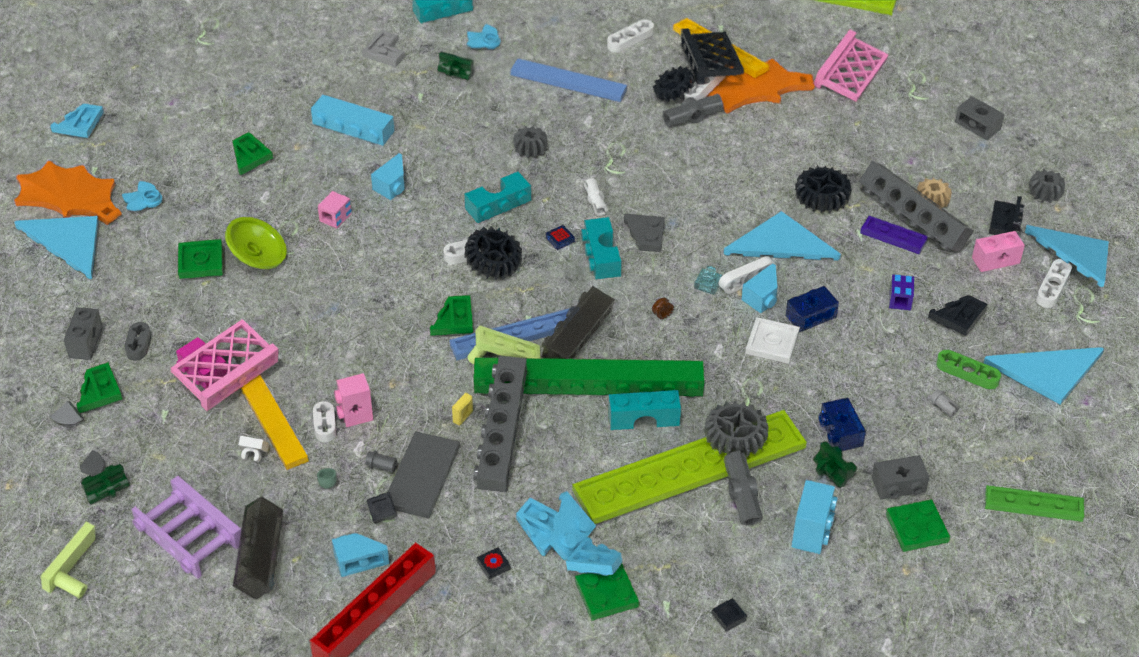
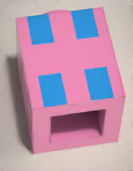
[318,191,352,229]

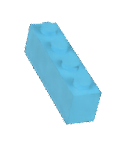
[311,95,395,146]

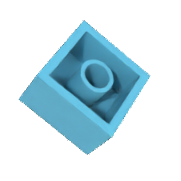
[791,480,838,554]

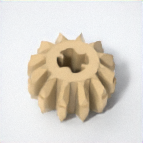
[917,177,952,208]

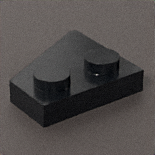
[928,295,988,336]

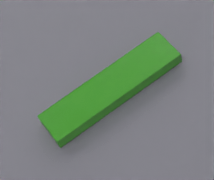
[985,485,1084,522]

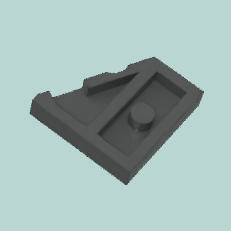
[624,213,665,252]

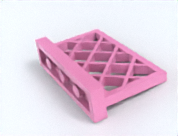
[814,30,888,102]
[171,319,279,411]

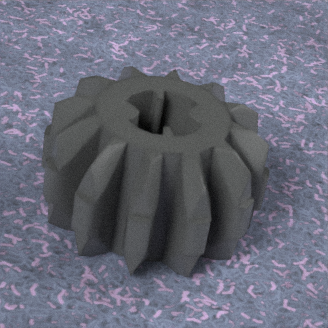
[513,125,548,159]
[1029,169,1065,203]

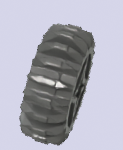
[704,401,769,458]

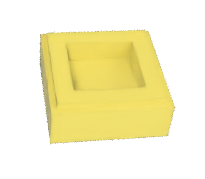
[452,392,473,426]

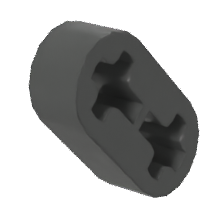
[125,322,151,361]

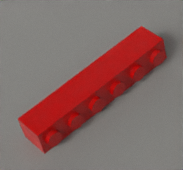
[310,542,436,657]

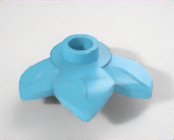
[467,24,501,49]
[122,181,162,211]

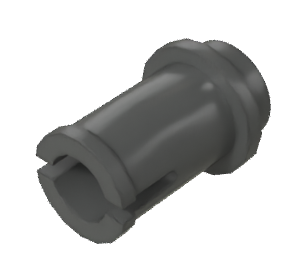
[365,450,397,473]

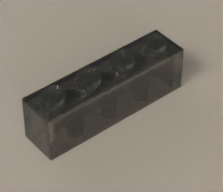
[541,286,615,359]
[233,496,283,600]

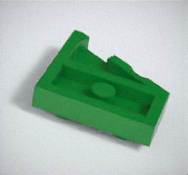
[232,132,273,175]
[430,295,473,336]
[76,362,122,413]

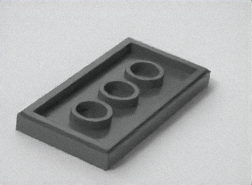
[388,431,460,518]

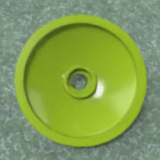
[225,217,287,269]

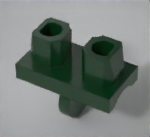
[437,51,474,80]
[813,441,857,488]
[81,464,130,505]

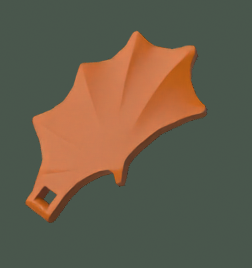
[705,59,815,113]
[14,161,122,225]

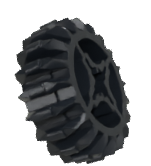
[795,165,852,213]
[464,226,522,281]

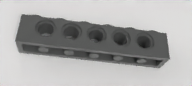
[859,161,974,252]
[473,355,527,492]

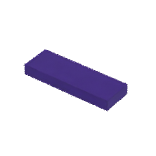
[860,216,928,255]

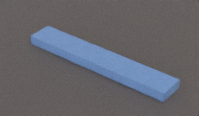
[511,58,627,102]
[449,307,583,361]

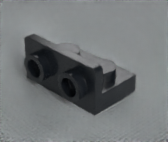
[988,196,1025,235]

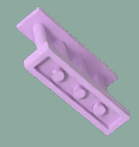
[132,476,244,579]

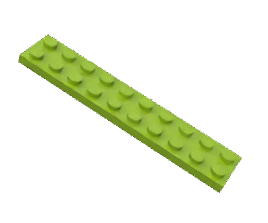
[572,410,807,524]

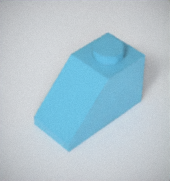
[371,153,405,200]
[741,263,777,313]
[332,533,389,577]

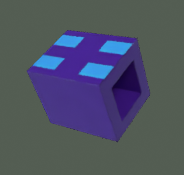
[889,274,914,311]

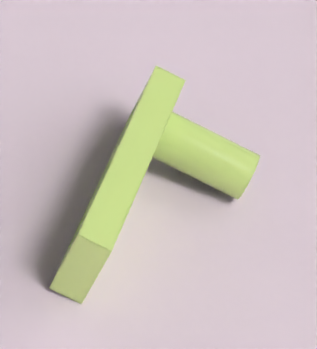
[467,325,540,364]
[41,521,96,598]

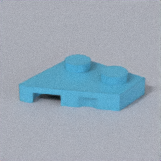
[50,103,104,138]
[548,491,596,560]
[516,498,558,556]
[566,537,623,575]

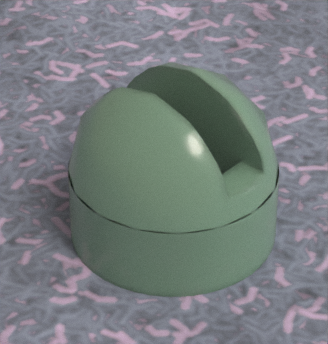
[317,468,337,489]

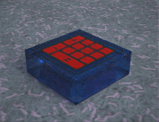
[546,225,575,250]

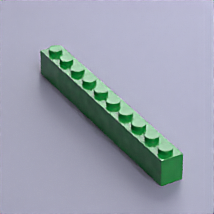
[473,358,704,397]

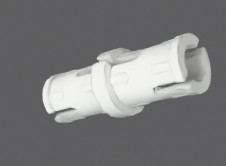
[584,178,608,216]

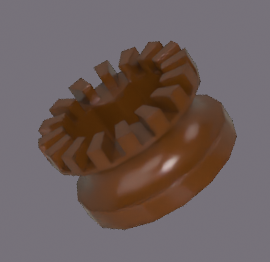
[652,297,674,319]

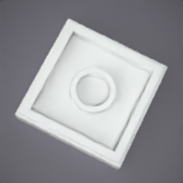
[745,317,800,364]

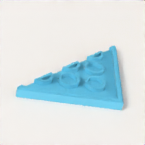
[723,211,841,261]
[15,216,99,279]
[1025,225,1109,287]
[983,347,1104,405]

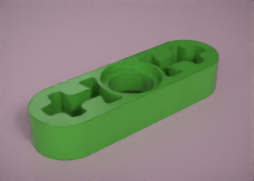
[936,350,1001,389]

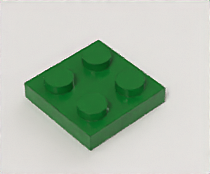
[178,239,223,279]
[886,499,950,552]
[575,563,639,621]

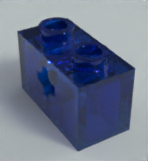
[785,286,839,332]
[818,397,866,451]

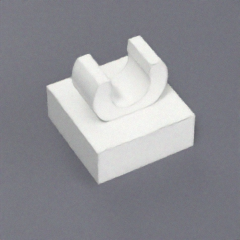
[239,436,269,462]

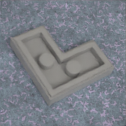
[362,30,405,68]

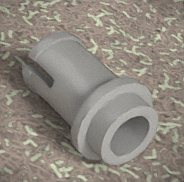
[929,389,960,417]

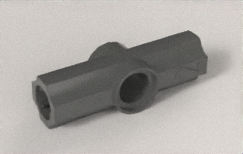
[663,94,723,127]
[724,451,763,526]

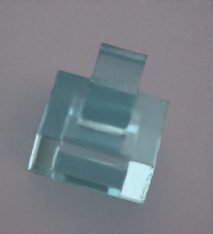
[694,265,723,295]

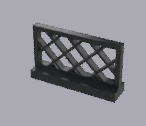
[680,28,744,84]

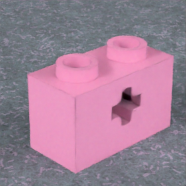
[972,231,1025,272]
[334,373,373,427]

